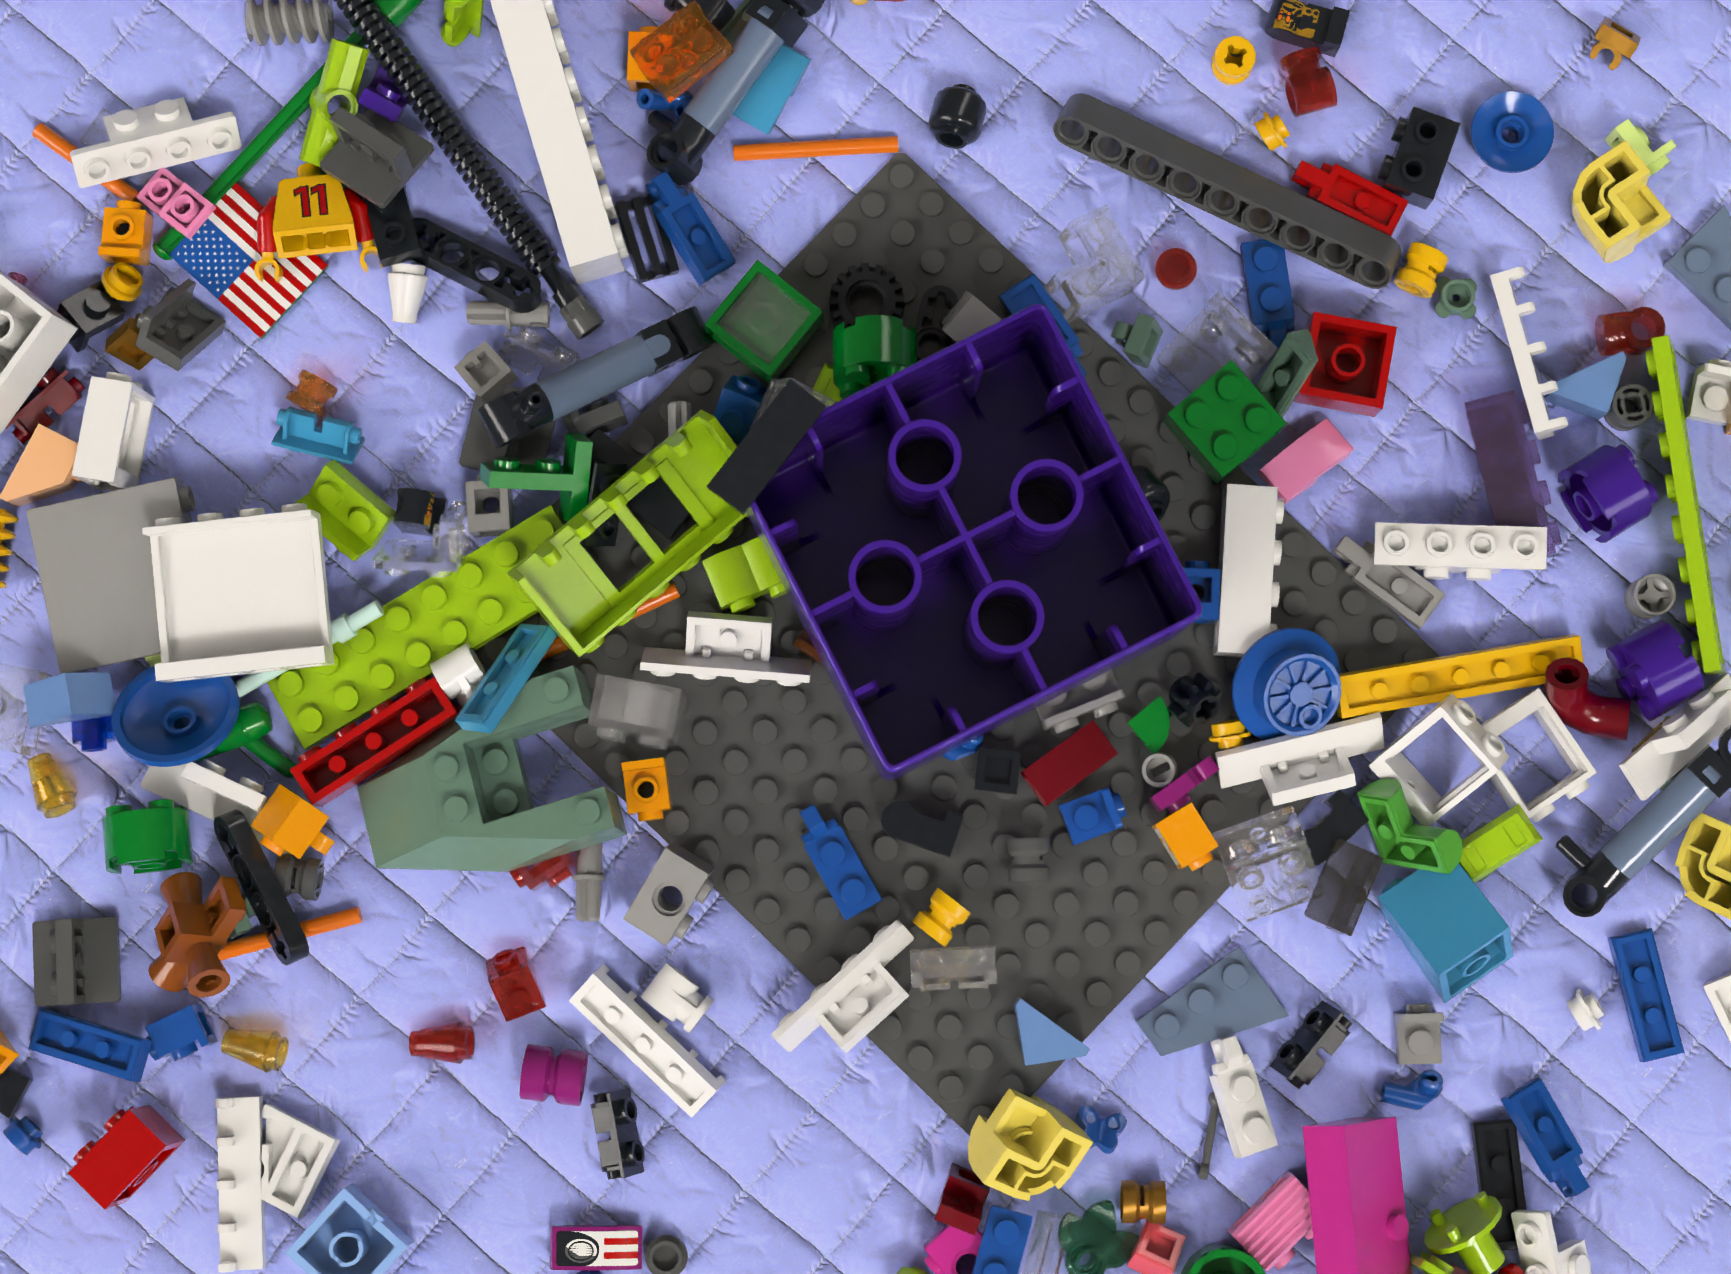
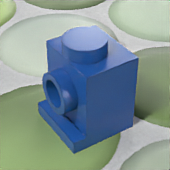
[1183,561,1221,624]
[145,1004,218,1061]

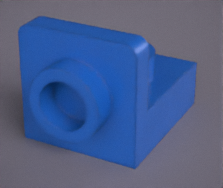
[1058,787,1127,846]

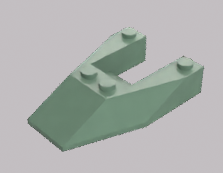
[357,665,627,872]

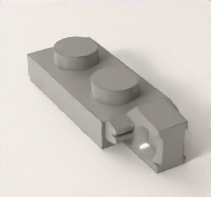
[1332,536,1445,629]

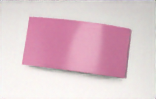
[136,168,216,239]
[1258,418,1354,504]

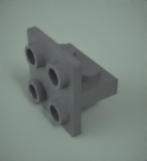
[320,107,434,208]
[459,385,556,471]
[32,917,121,1006]

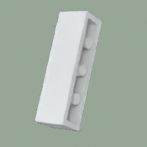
[1213,484,1284,657]

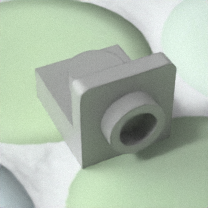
[454,340,518,404]
[1394,1004,1444,1065]

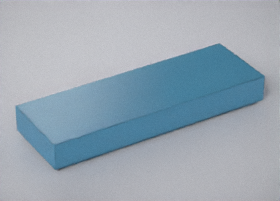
[455,623,557,733]

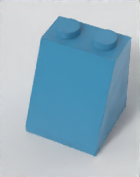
[1378,863,1514,1003]

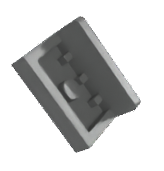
[135,278,226,371]

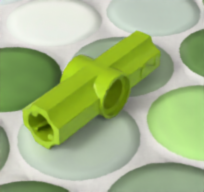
[299,38,369,167]

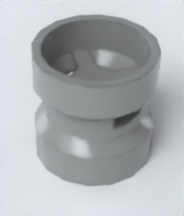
[1624,573,1676,619]

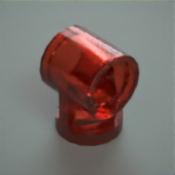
[1280,47,1337,117]
[1595,307,1666,356]

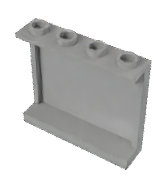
[26,477,195,674]

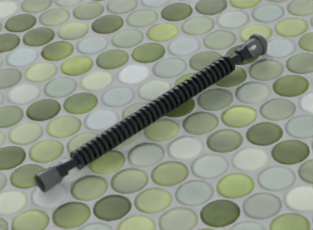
[334,0,605,340]

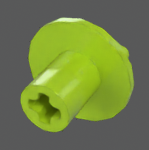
[1424,1191,1505,1274]

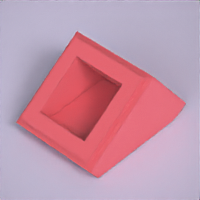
[1127,1219,1186,1274]

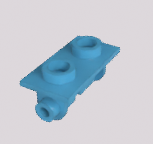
[271,406,365,465]

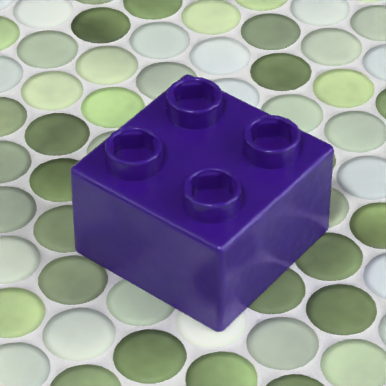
[746,304,1202,780]

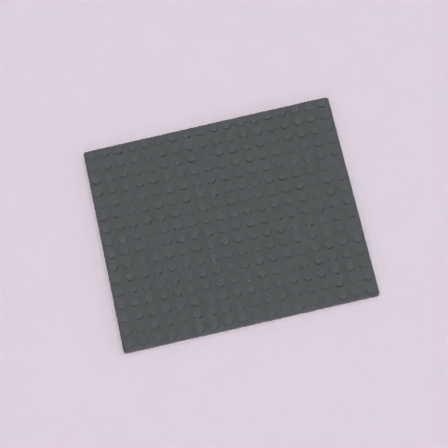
[474,153,1440,1136]

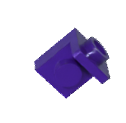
[358,65,408,123]

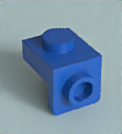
[713,375,770,444]

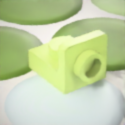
[1605,119,1677,176]

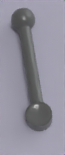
[1199,1091,1219,1180]

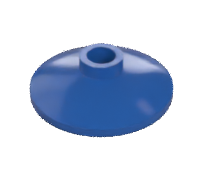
[1470,91,1554,173]

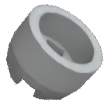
[1142,752,1178,787]

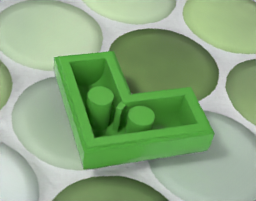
[1357,778,1463,874]

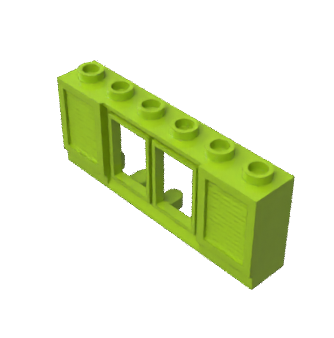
[507,410,748,657]

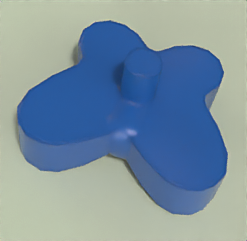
[1076,1105,1127,1154]

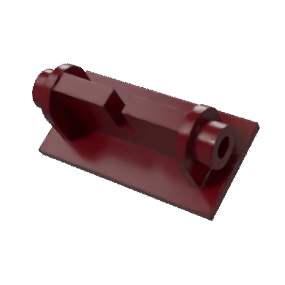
[6,365,86,444]

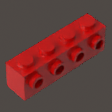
[290,677,460,807]

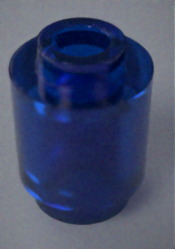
[71,715,116,752]

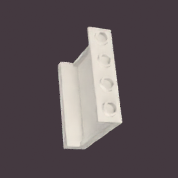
[142,503,335,683]

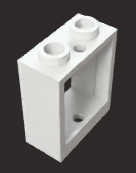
[72,372,155,491]
[1465,688,1597,823]
[1368,693,1510,826]

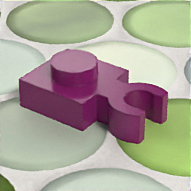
[1148,756,1220,814]

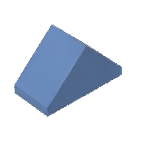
[1544,351,1627,420]
[23,672,115,728]
[1014,998,1090,1066]

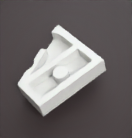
[261,1104,340,1218]

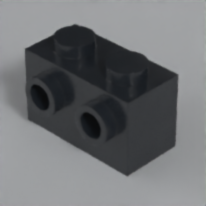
[1377,107,1461,210]

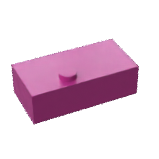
[1302,1117,1412,1274]

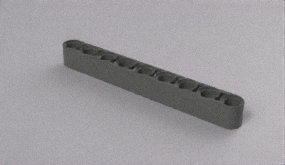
[1053,93,1401,289]

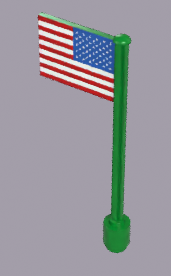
[152,0,424,339]

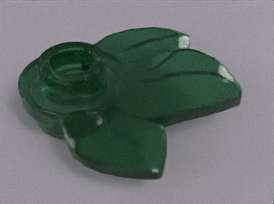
[1058,1199,1139,1274]

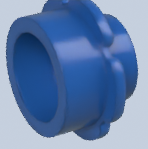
[3,1116,43,1155]

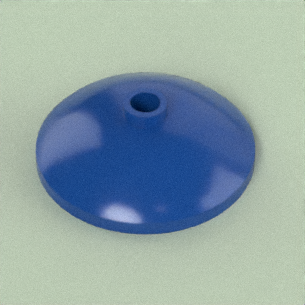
[112,666,240,767]

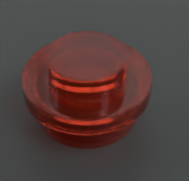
[1155,248,1197,290]

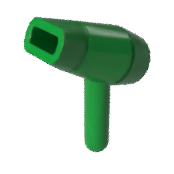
[198,701,296,778]

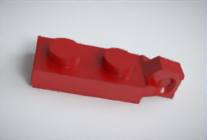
[1291,160,1409,236]

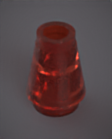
[409,1021,475,1064]

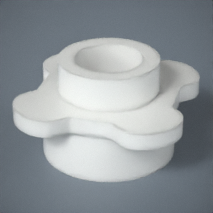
[1567,988,1605,1031]

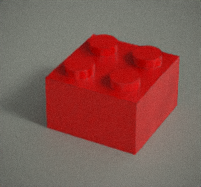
[1293,312,1397,417]
[68,1105,185,1210]

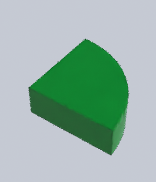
[1126,696,1170,754]

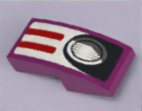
[550,1224,642,1270]

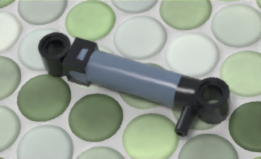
[646,0,825,185]
[477,306,715,448]
[1555,725,1731,918]

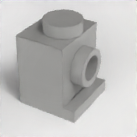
[465,474,515,538]

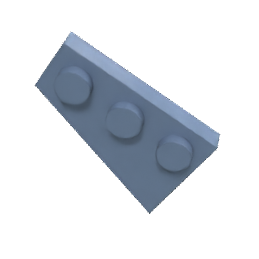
[1663,205,1731,331]
[1135,947,1289,1056]

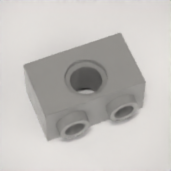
[623,841,716,946]

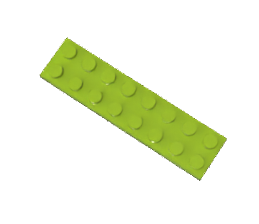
[1645,335,1726,676]
[267,505,564,750]

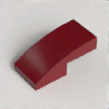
[1020,720,1118,807]
[934,1163,990,1236]

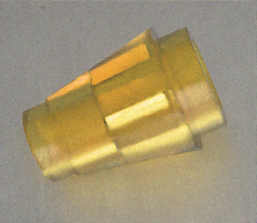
[27,753,77,819]
[221,1028,289,1073]

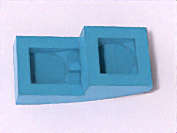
[732,44,812,135]

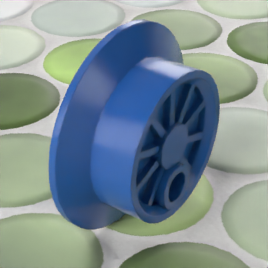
[1232,627,1341,740]

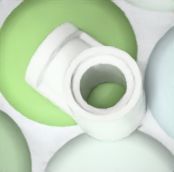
[430,643,486,712]
[640,962,714,1033]

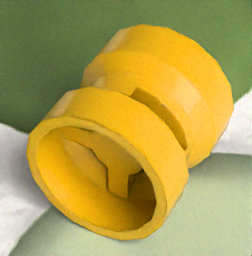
[1393,242,1449,299]
[912,888,971,947]

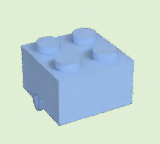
[285,1183,414,1274]

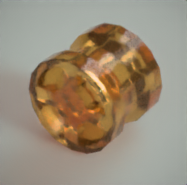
[286,369,338,419]

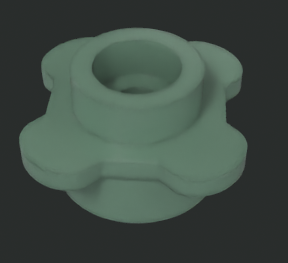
[1435,277,1477,319]

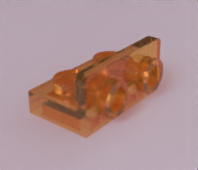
[630,1,734,104]

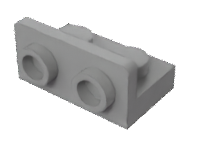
[1035,670,1125,734]

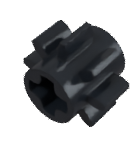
[1167,672,1221,728]

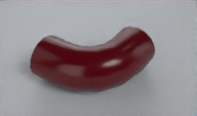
[1545,657,1631,741]

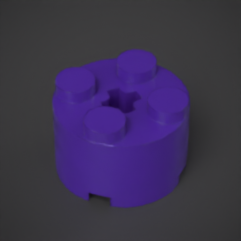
[1558,444,1658,543]
[1606,620,1704,721]

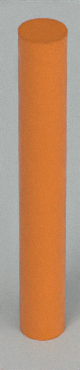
[32,123,139,202]

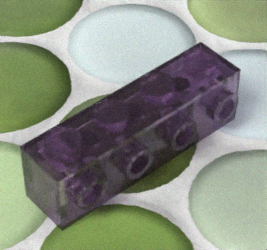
[1464,390,1562,559]

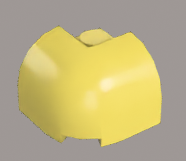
[1571,140,1672,263]
[1675,813,1731,920]
[968,1088,1093,1201]

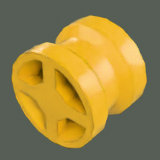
[1211,36,1256,85]

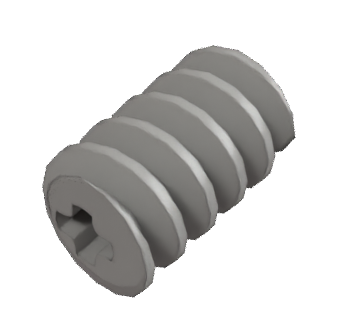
[244,0,334,46]

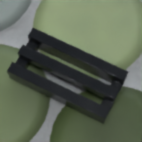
[614,194,679,284]

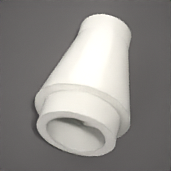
[387,263,429,324]

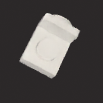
[1686,359,1731,427]

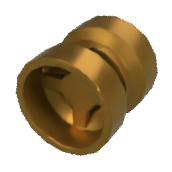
[1120,1180,1167,1224]

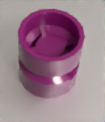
[519,1044,588,1106]

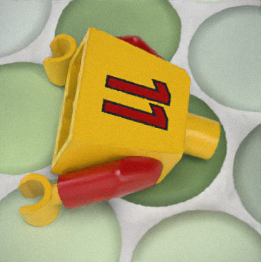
[254,163,383,283]

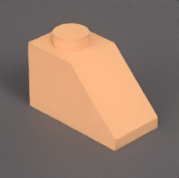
[0,424,83,507]

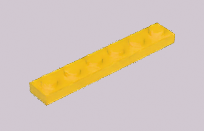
[1337,634,1584,719]

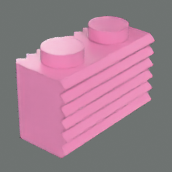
[1227,1171,1313,1272]

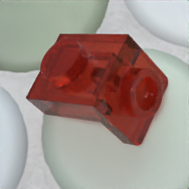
[509,853,577,891]
[486,946,546,1022]

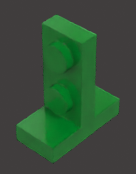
[479,433,593,522]

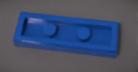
[1608,928,1685,1063]
[28,1008,152,1082]

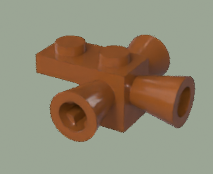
[148,872,246,997]

